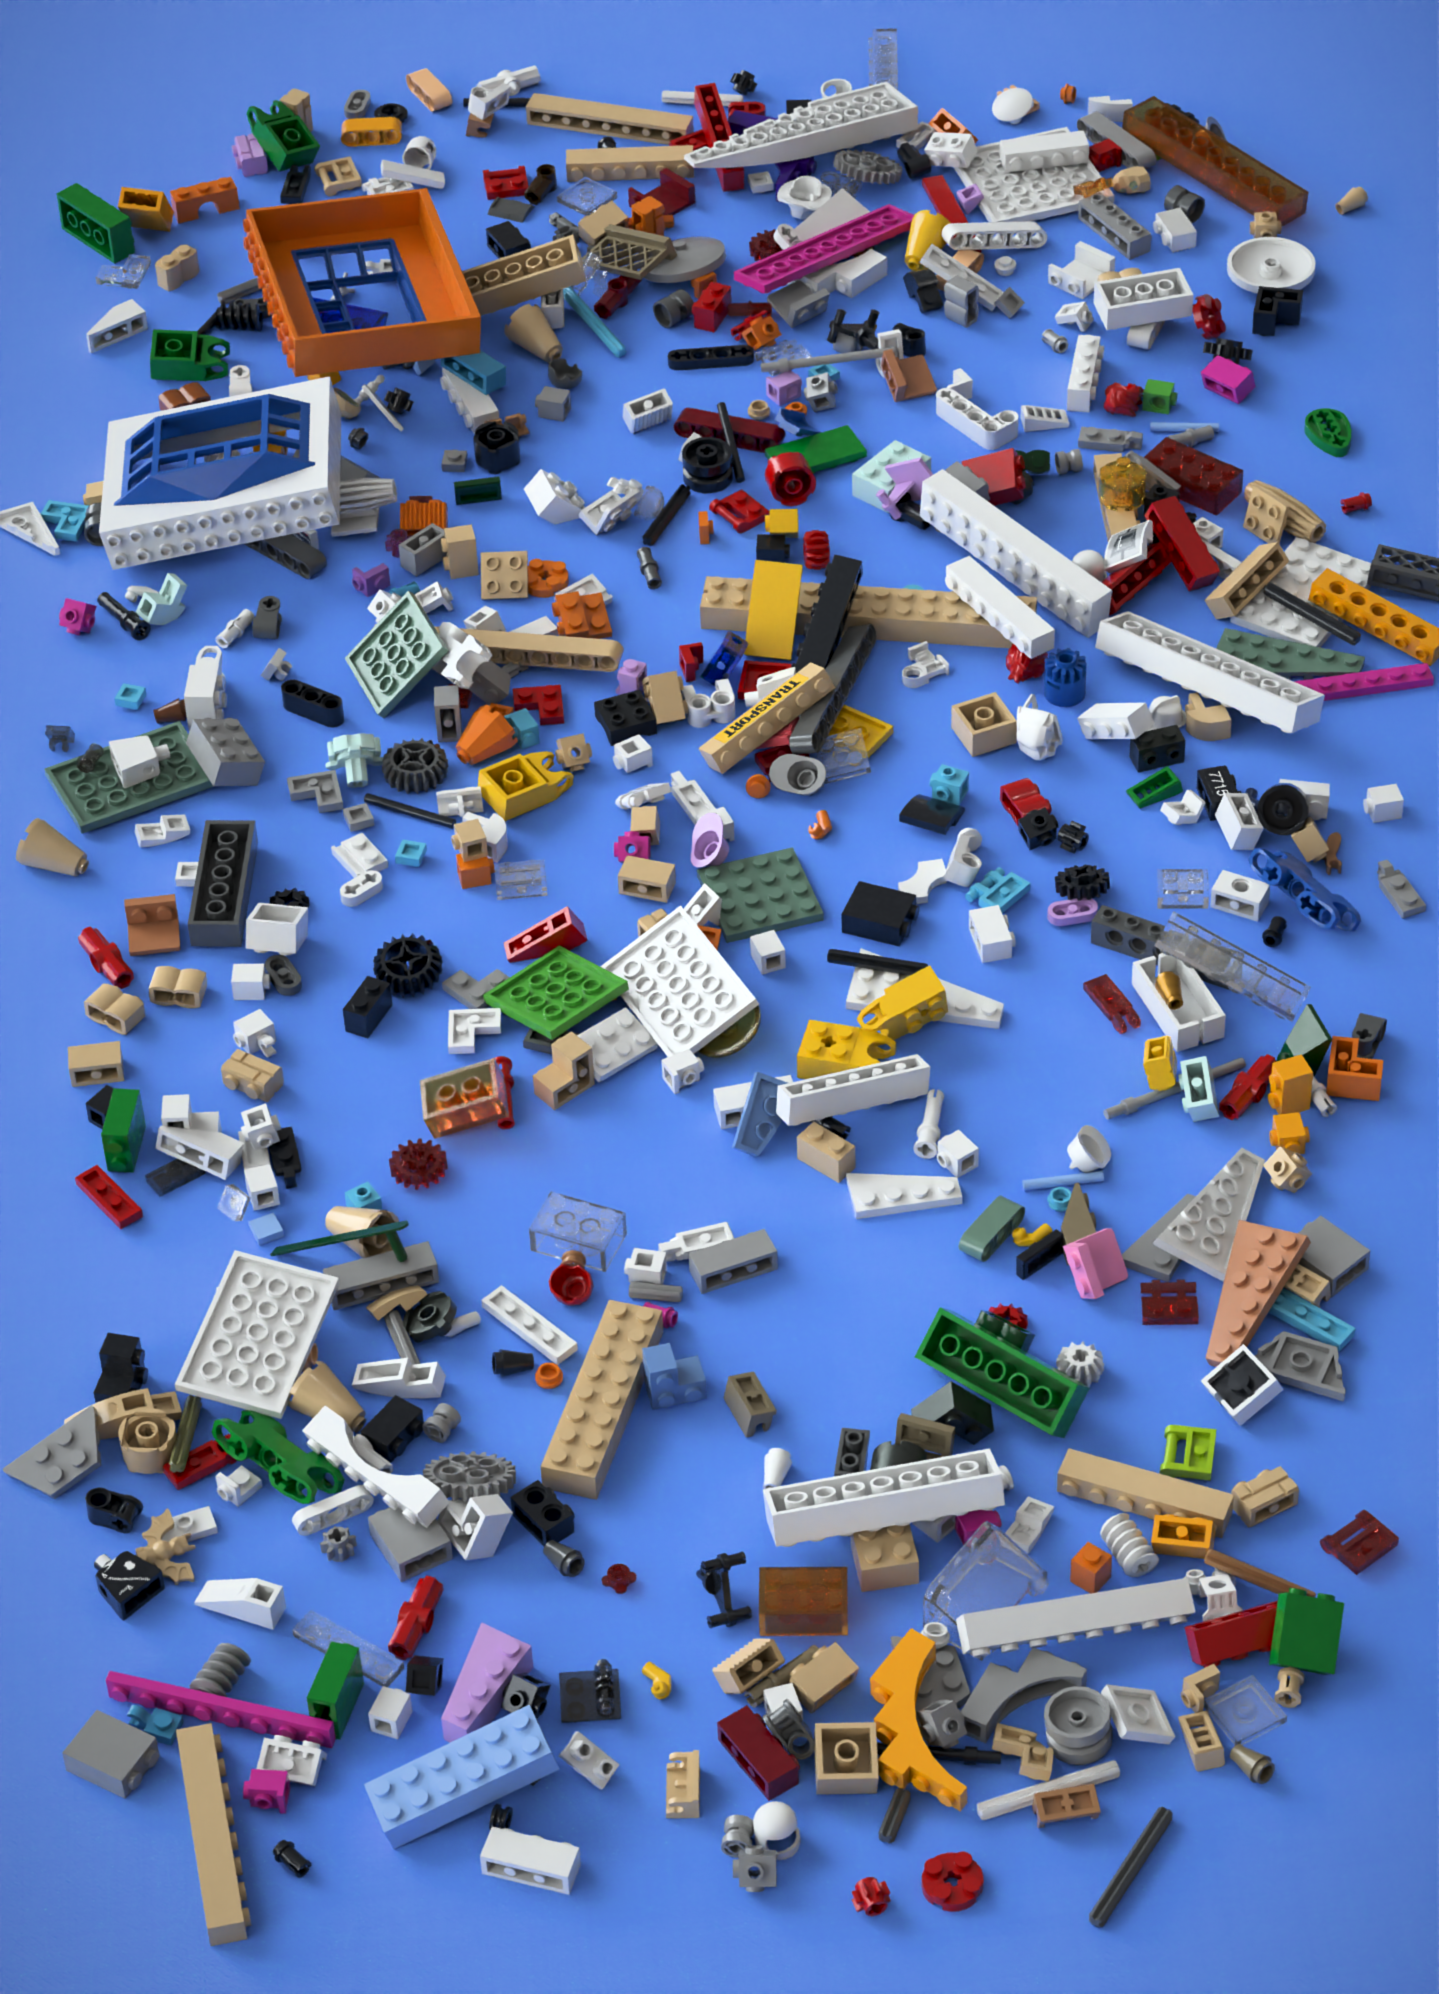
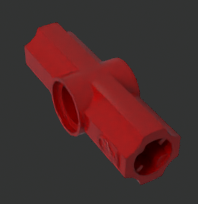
[78,926,134,989]
[1219,1054,1277,1120]
[388,1576,444,1660]

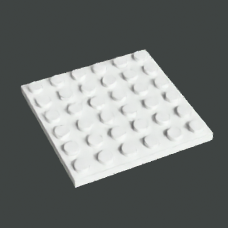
[953,127,1114,222]

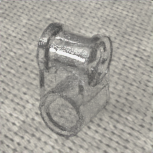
[820,171,862,199]

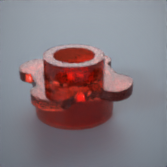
[602,1564,636,1594]

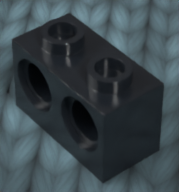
[510,1480,575,1546]

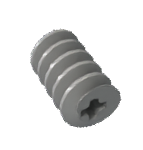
[190,1643,251,1697]

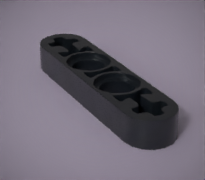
[667,345,754,370]

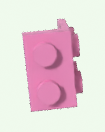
[1063,1228,1128,1299]

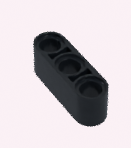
[281,680,344,727]

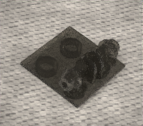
[559,1659,621,1723]

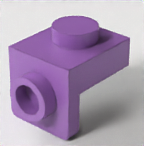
[352,563,390,597]

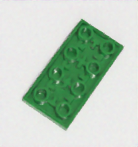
[765,425,867,474]

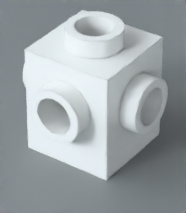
[367,589,402,623]
[241,1103,281,1150]

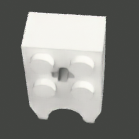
[184,646,227,731]

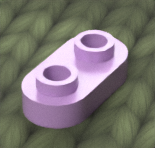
[1047,898,1098,926]

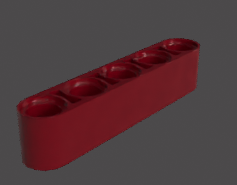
[673,408,786,453]

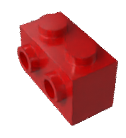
[691,282,732,333]

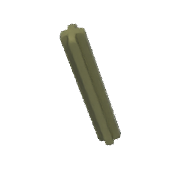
[169,1395,202,1473]

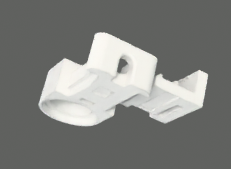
[902,641,949,688]

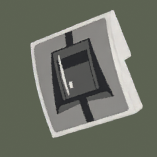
[1104,520,1153,574]

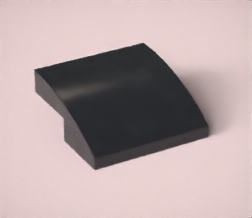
[899,794,965,835]

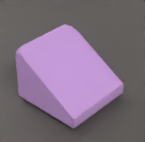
[956,184,984,214]

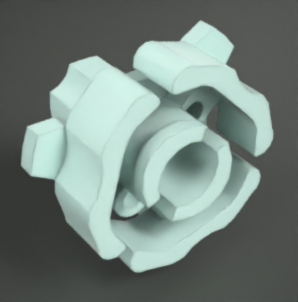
[326,733,383,788]

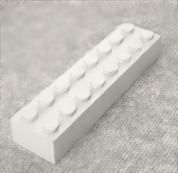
[763,1449,1005,1547]

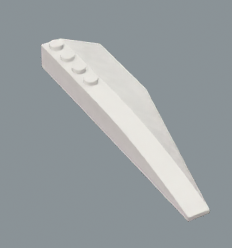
[684,82,918,168]

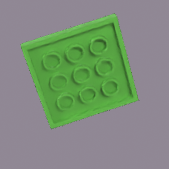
[483,945,629,1040]

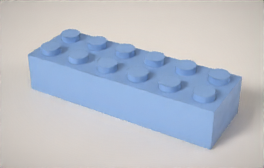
[364,1705,560,1849]

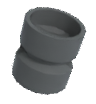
[1164,185,1205,223]
[653,289,694,328]
[84,503,104,546]

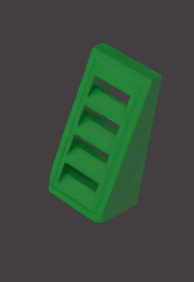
[1126,766,1183,809]

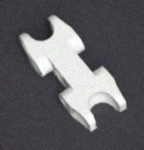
[432,622,493,689]

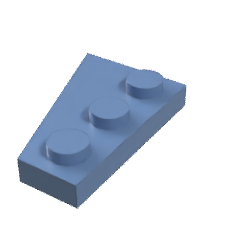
[732,1072,788,1157]

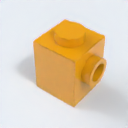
[1269,1112,1310,1154]

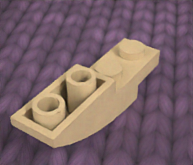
[64,1388,182,1440]

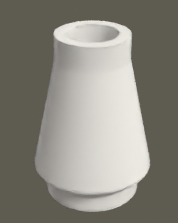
[763,1448,792,1489]

